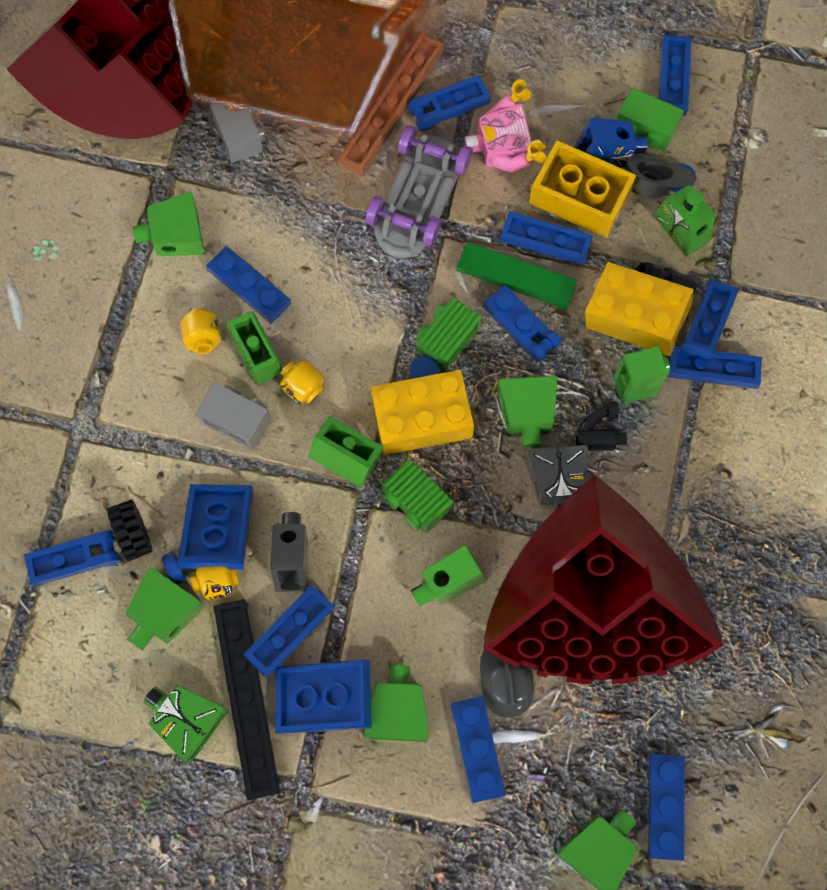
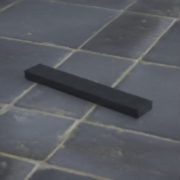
[213,599,281,801]

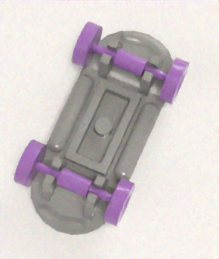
[365,125,473,259]

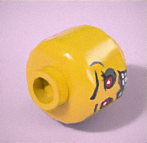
[180,308,221,354]
[280,359,325,405]
[190,566,239,600]

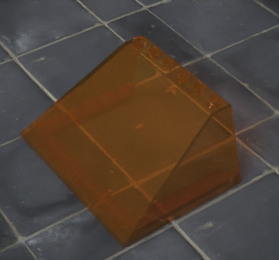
[168,0,430,136]

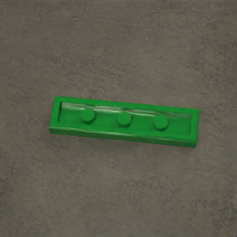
[456,242,577,310]

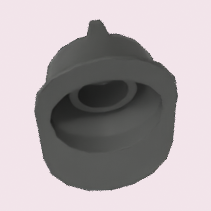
[627,155,695,198]
[480,650,534,718]

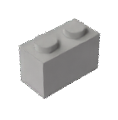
[209,92,265,163]
[196,383,271,450]

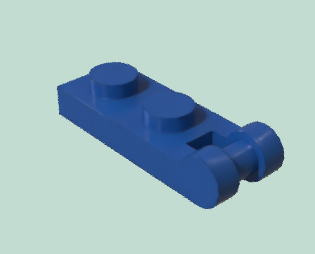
[407,75,491,131]
[483,285,561,362]
[24,531,120,587]

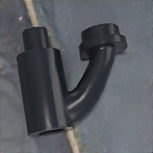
[635,262,697,294]
[575,399,627,451]

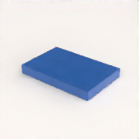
[178,484,253,570]
[276,659,371,734]

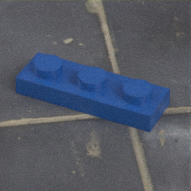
[659,35,692,116]
[500,211,593,265]
[206,246,291,324]
[682,279,739,360]
[668,346,762,389]
[243,585,335,679]
[451,696,506,803]
[648,754,685,861]

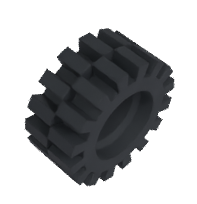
[107,499,153,561]

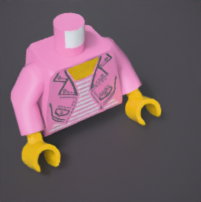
[464,79,546,173]

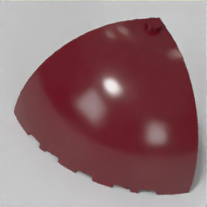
[6,0,195,139]
[483,475,724,684]

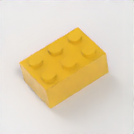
[529,140,636,238]
[585,262,694,356]
[370,370,474,456]

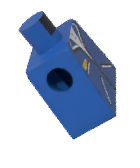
[574,118,647,168]

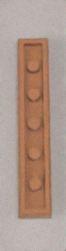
[338,33,445,177]

